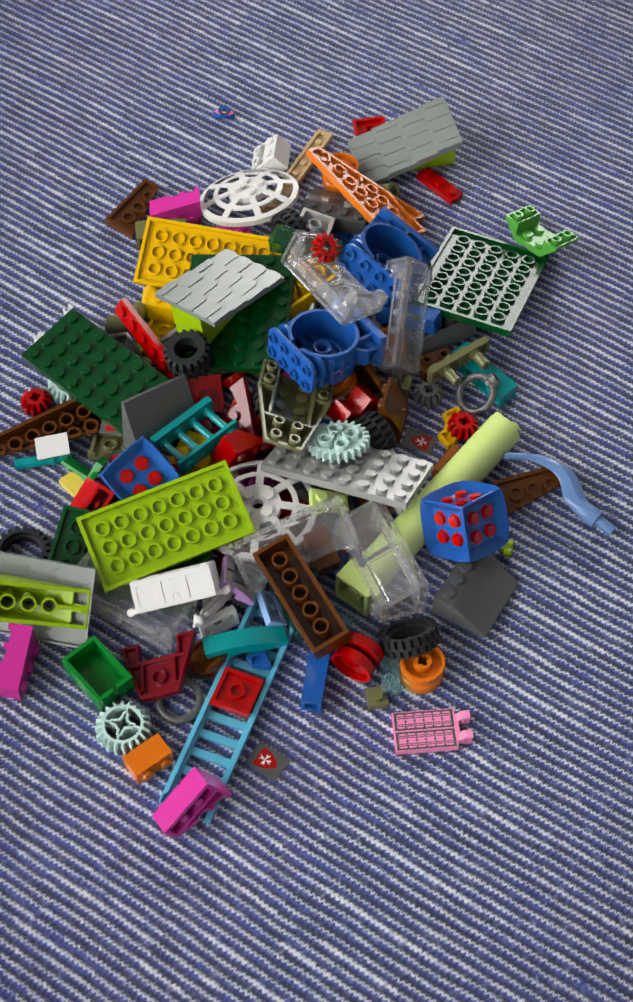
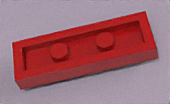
[416,167,463,205]

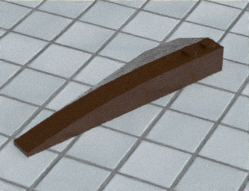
[0,399,102,457]

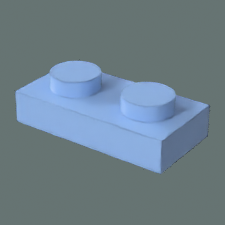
[256,590,287,627]

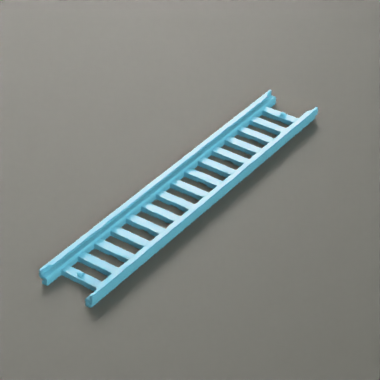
[159,529,333,824]

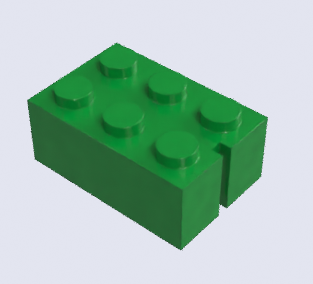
[61,635,135,712]

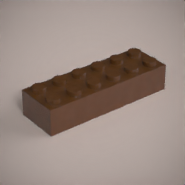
[252,533,352,660]

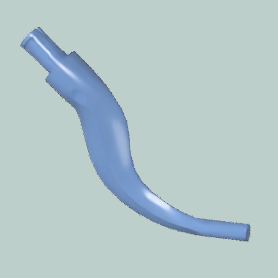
[503,453,616,536]

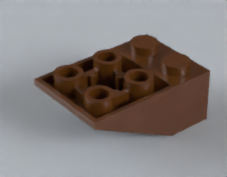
[377,377,409,444]

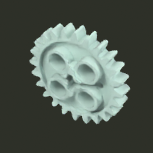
[308,420,370,463]

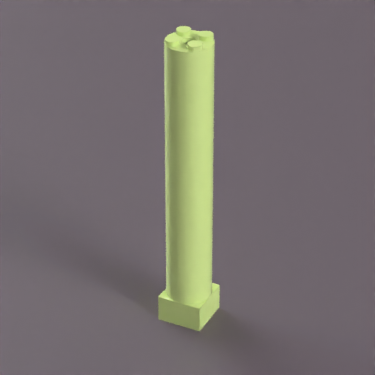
[335,412,520,617]

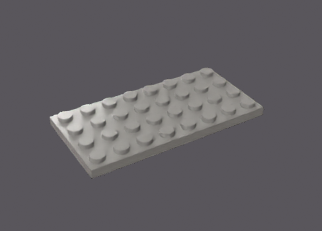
[261,443,434,510]

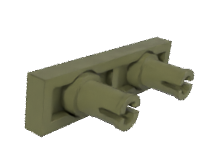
[427,335,491,387]

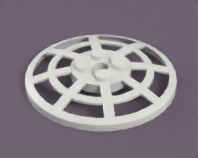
[200,168,299,227]
[217,461,317,563]

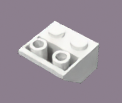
[252,134,291,176]

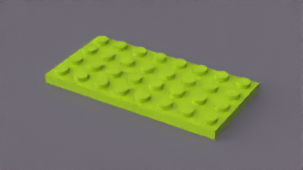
[76,460,256,593]

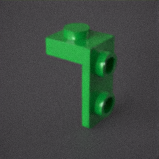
[61,456,109,481]

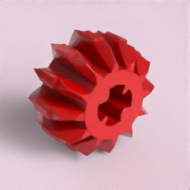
[310,232,341,264]
[21,387,52,417]
[447,410,479,442]

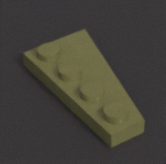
[88,433,167,460]

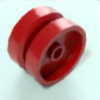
[331,632,385,683]

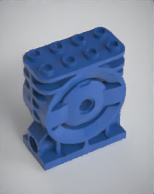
[335,206,439,307]
[267,294,387,393]

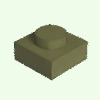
[399,375,413,401]
[365,686,389,710]

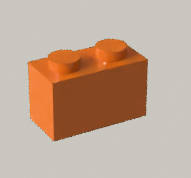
[122,733,174,784]

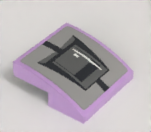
[220,554,257,606]

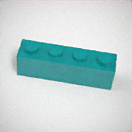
[451,342,518,407]

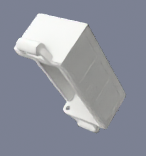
[127,560,232,617]

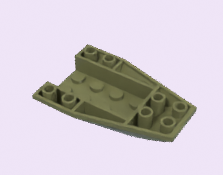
[257,358,335,453]

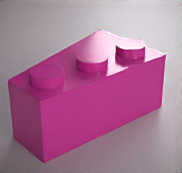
[150,187,202,225]
[0,622,41,700]
[152,767,232,838]

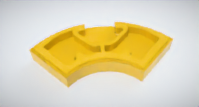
[437,406,460,451]

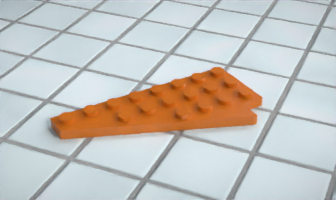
[305,146,426,236]

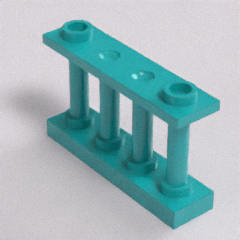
[150,396,238,476]

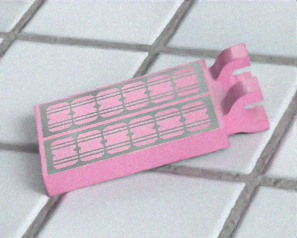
[391,708,473,755]

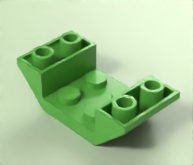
[506,205,579,257]

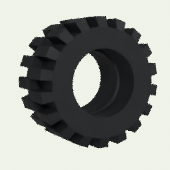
[163,329,213,381]
[354,410,397,450]

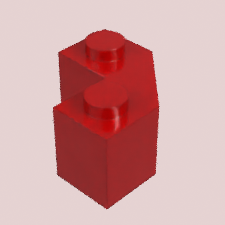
[326,386,379,424]

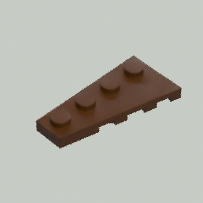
[105,178,159,240]
[491,463,563,516]

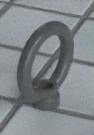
[456,372,501,415]
[155,676,204,724]

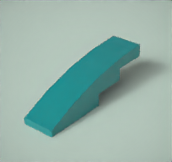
[202,625,289,659]

